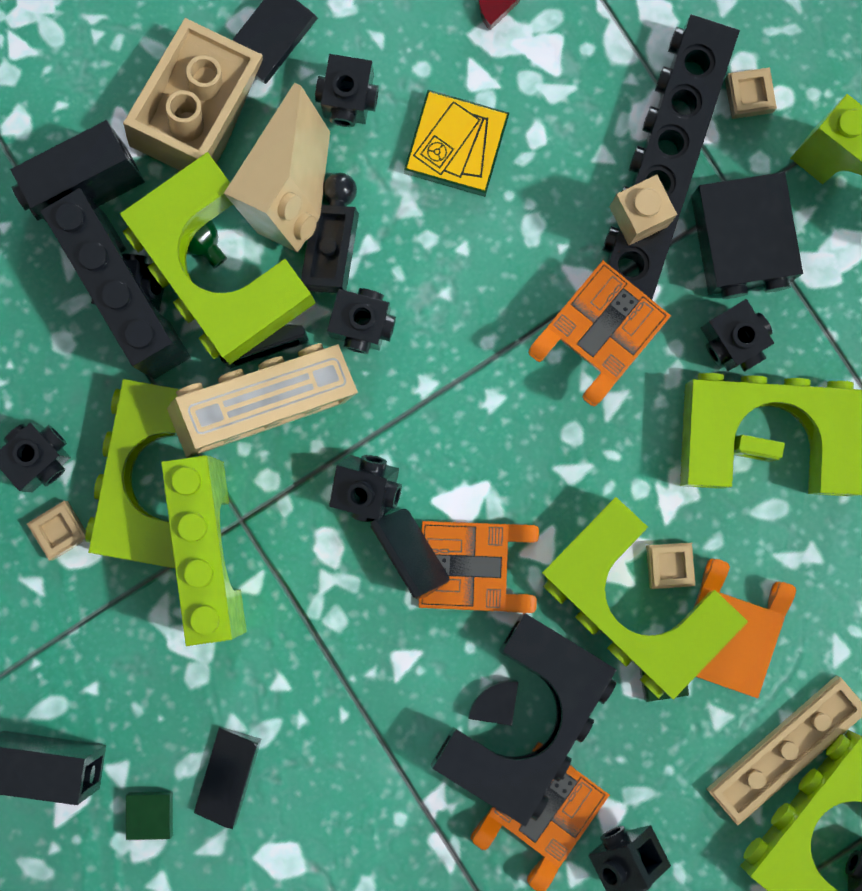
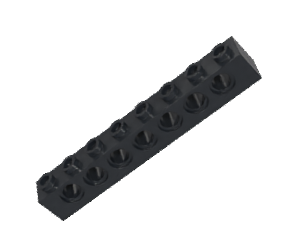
[602,14,740,300]

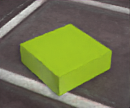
[734,435,785,462]

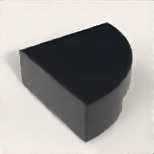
[468,680,519,726]

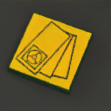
[404,90,509,197]

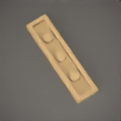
[706,676,862,825]

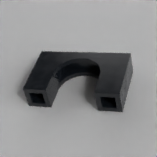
[41,188,191,379]
[431,613,617,827]

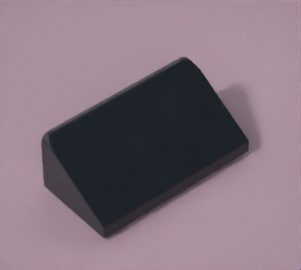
[232,0,318,84]
[370,509,450,599]
[194,727,262,830]

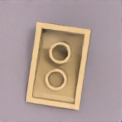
[123,18,263,171]
[224,83,330,253]

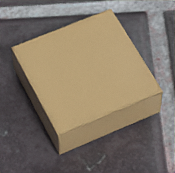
[725,67,777,119]
[27,501,86,561]
[646,543,695,589]

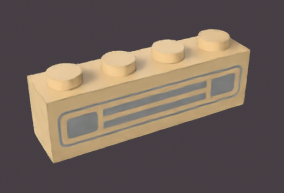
[167,343,358,458]

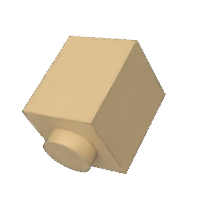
[610,175,677,245]

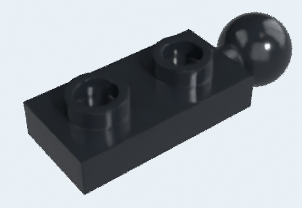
[301,173,359,293]

